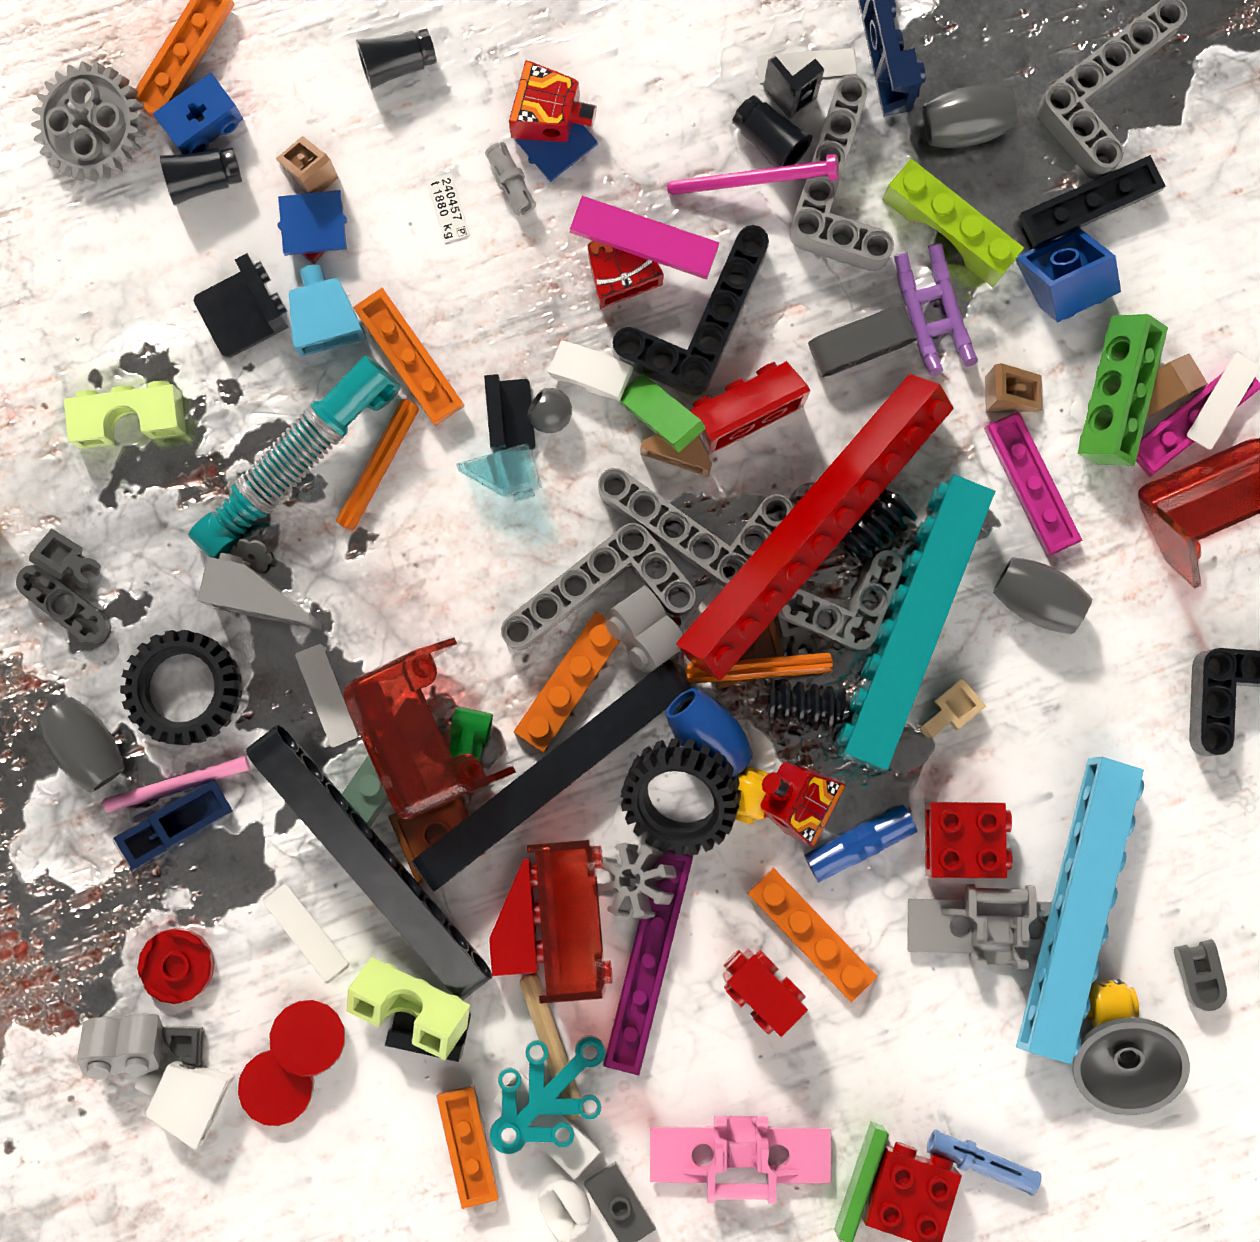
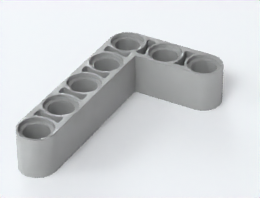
[1037,0,1187,180]
[789,75,894,271]
[598,468,793,587]
[501,523,696,650]

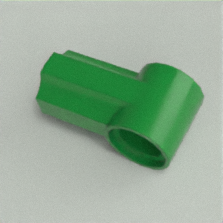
[443,706,493,784]

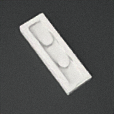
[493,1071,601,1180]

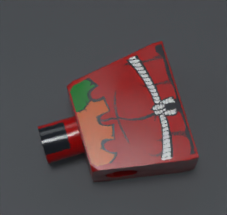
[587,241,664,309]

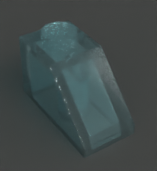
[456,444,543,502]

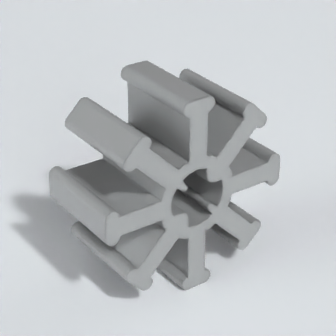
[594,843,676,919]

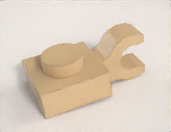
[918,678,986,739]

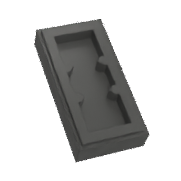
[584,1161,656,1242]

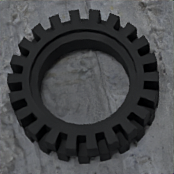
[120,630,242,745]
[620,738,741,856]

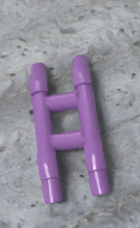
[894,243,978,376]

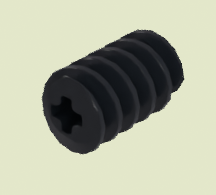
[838,489,917,567]
[767,677,846,733]

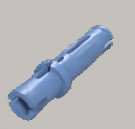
[927,1129,1041,1196]

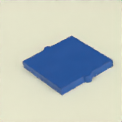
[514,123,598,182]
[277,190,348,256]

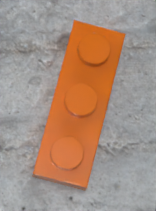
[436,1085,500,1209]

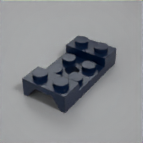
[858,0,926,117]

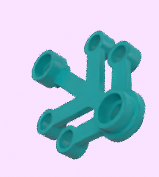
[490,1035,605,1154]

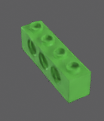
[1077,314,1168,466]

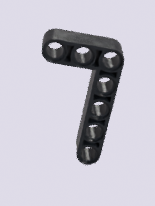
[612,225,769,396]
[1189,648,1260,756]

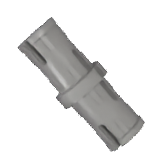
[485,142,536,216]

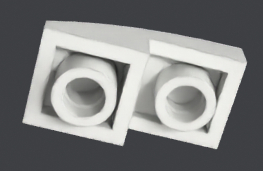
[548,340,633,400]

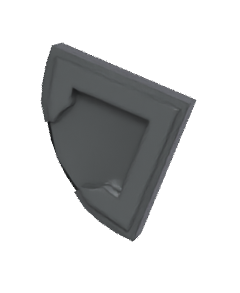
[163,1026,203,1066]

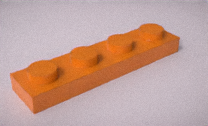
[134,0,235,120]
[353,287,465,427]
[513,611,620,753]
[747,868,878,1003]

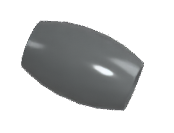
[922,84,1017,148]
[993,557,1093,634]
[37,697,125,793]

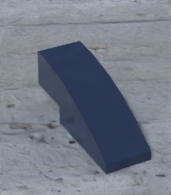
[113,780,233,874]

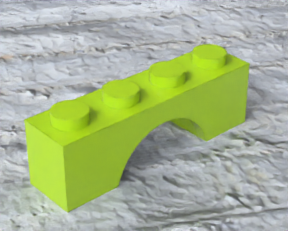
[882,158,1024,288]

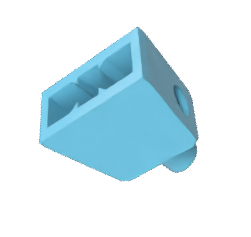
[289,265,367,357]

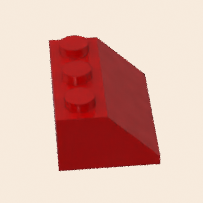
[689,361,811,456]

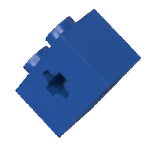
[152,72,243,154]

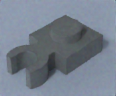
[29,528,101,589]
[774,596,818,656]

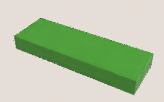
[618,373,706,453]
[834,1121,889,1242]

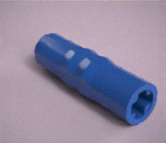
[804,804,918,883]

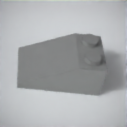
[197,553,323,630]

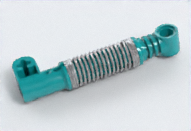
[188,355,401,559]

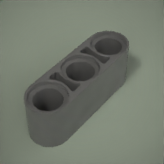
[808,304,918,377]

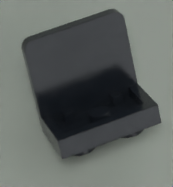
[193,253,289,358]

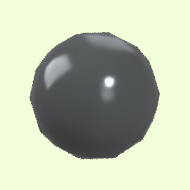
[527,388,572,433]

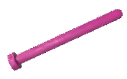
[667,154,839,195]

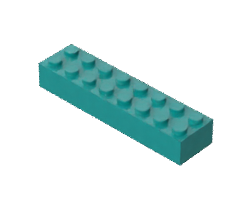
[834,474,996,771]

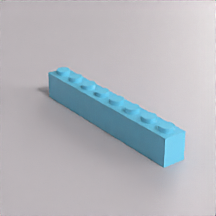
[1016,757,1144,1065]

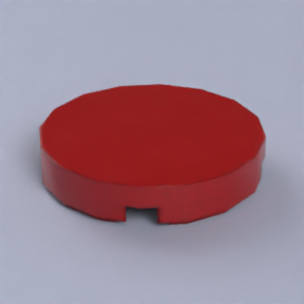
[137,928,215,1004]
[269,1000,345,1077]
[238,1050,315,1126]

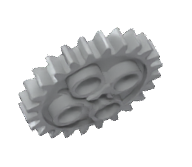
[31,61,147,182]

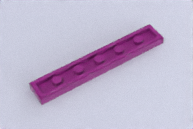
[603,847,694,1076]

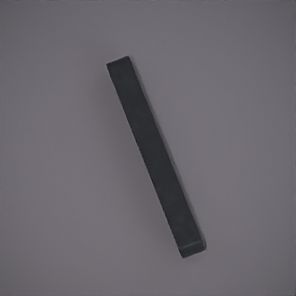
[411,659,693,892]
[246,725,492,1000]

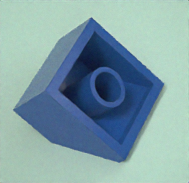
[1016,228,1121,323]

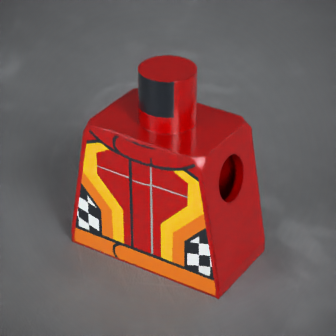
[509,60,597,142]
[760,762,846,848]

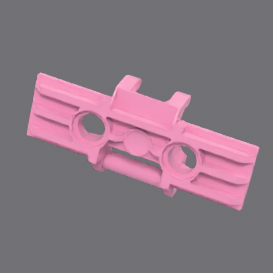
[650,1116,831,1204]

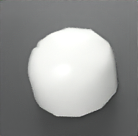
[538,1179,591,1242]

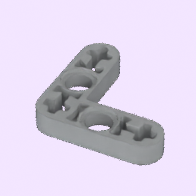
[778,550,903,650]

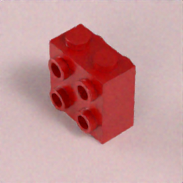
[925,802,1013,878]
[722,948,808,1038]
[861,1142,962,1242]

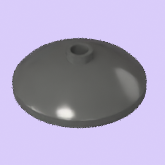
[1072,1017,1190,1115]

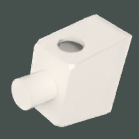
[135,1061,234,1149]

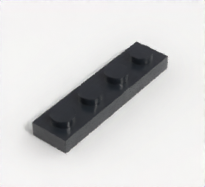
[1019,155,1166,248]

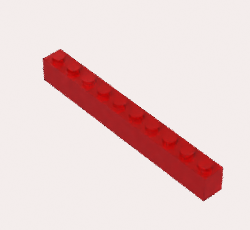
[676,374,954,681]

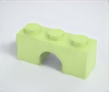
[64,381,186,449]
[346,957,470,1060]

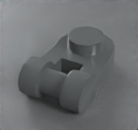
[1174,939,1227,1011]

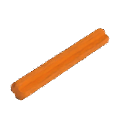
[336,399,419,531]
[686,653,833,684]

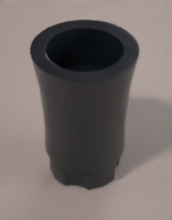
[356,28,437,90]
[732,95,813,167]
[160,148,242,206]

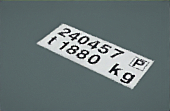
[426,173,470,243]

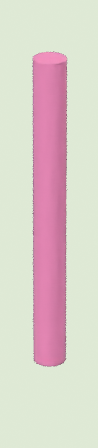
[103,756,250,813]

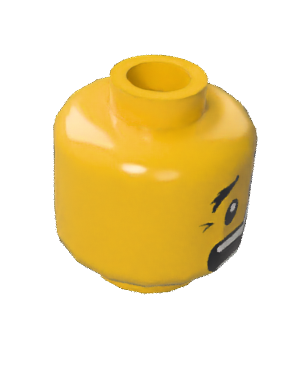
[1085,979,1139,1028]

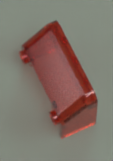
[1138,438,1260,589]
[344,637,516,820]
[527,838,613,1004]

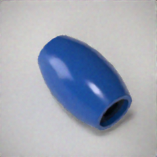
[665,688,753,777]

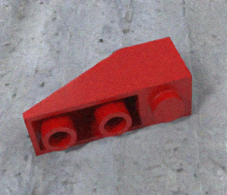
[489,858,545,976]

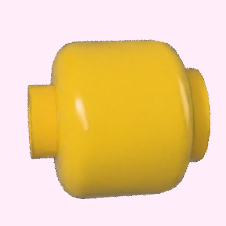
[735,767,769,824]

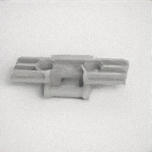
[907,884,1052,970]

